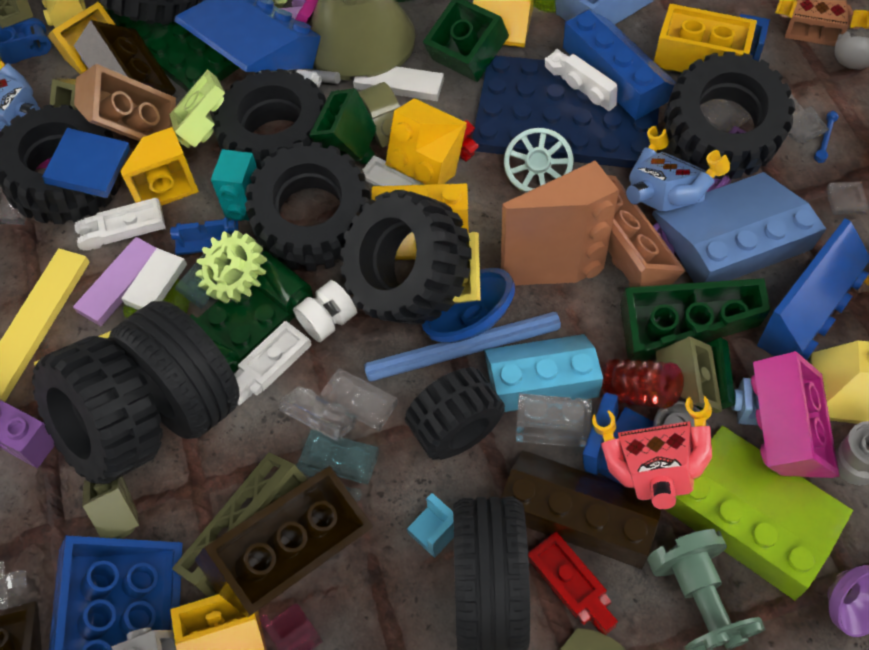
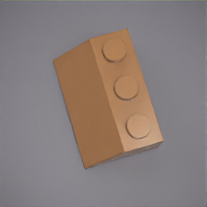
[74,63,176,141]

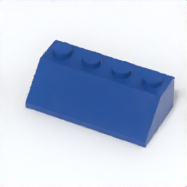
[563,10,676,120]
[757,218,869,360]

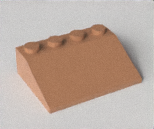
[501,160,619,285]

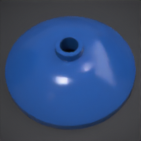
[422,268,515,343]

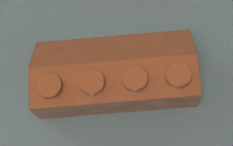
[575,169,686,287]

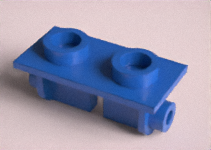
[170,217,239,255]

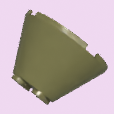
[309,0,415,81]

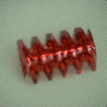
[602,359,684,409]

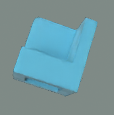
[407,493,454,558]

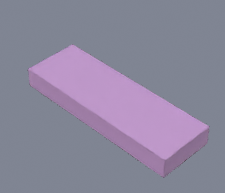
[73,237,156,326]

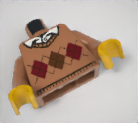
[775,0,869,46]

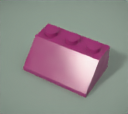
[751,351,840,478]

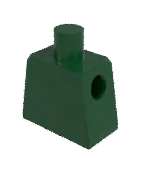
[309,88,376,165]

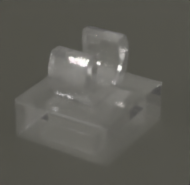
[0,561,28,610]

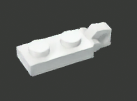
[545,49,617,111]
[234,321,312,406]

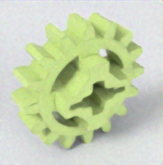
[195,230,267,303]

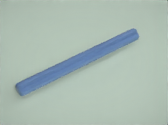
[364,312,561,382]

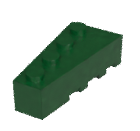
[620,278,771,366]

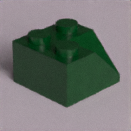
[423,0,509,82]

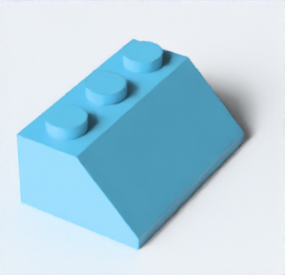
[484,334,603,412]

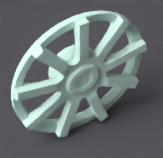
[504,128,574,193]

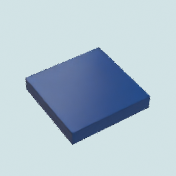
[42,128,130,198]

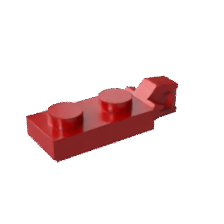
[528,532,618,635]

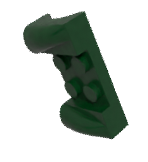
[190,250,314,373]

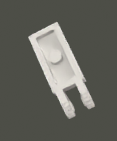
[74,198,166,251]

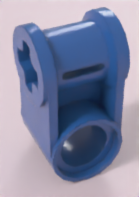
[0,18,52,64]

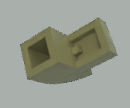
[358,82,400,148]

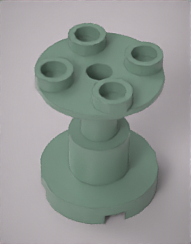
[647,529,766,650]

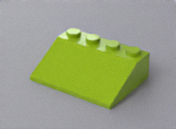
[664,425,853,601]

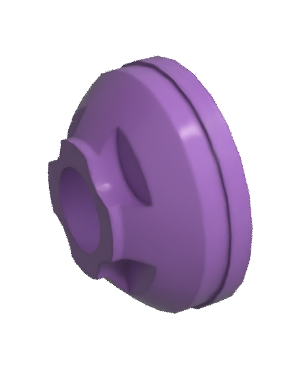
[828,565,869,637]

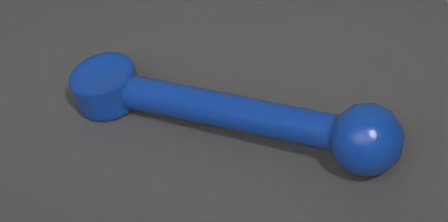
[814,111,839,163]

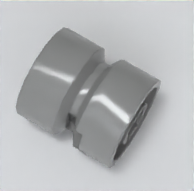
[835,421,869,486]

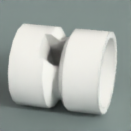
[293,280,357,343]

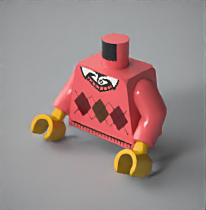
[592,396,712,509]

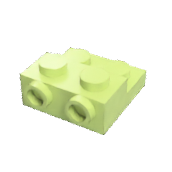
[169,69,225,148]

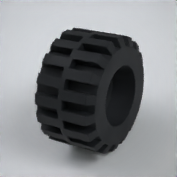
[405,367,505,460]

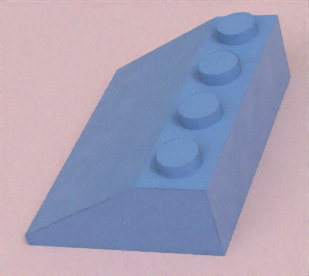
[652,172,826,283]

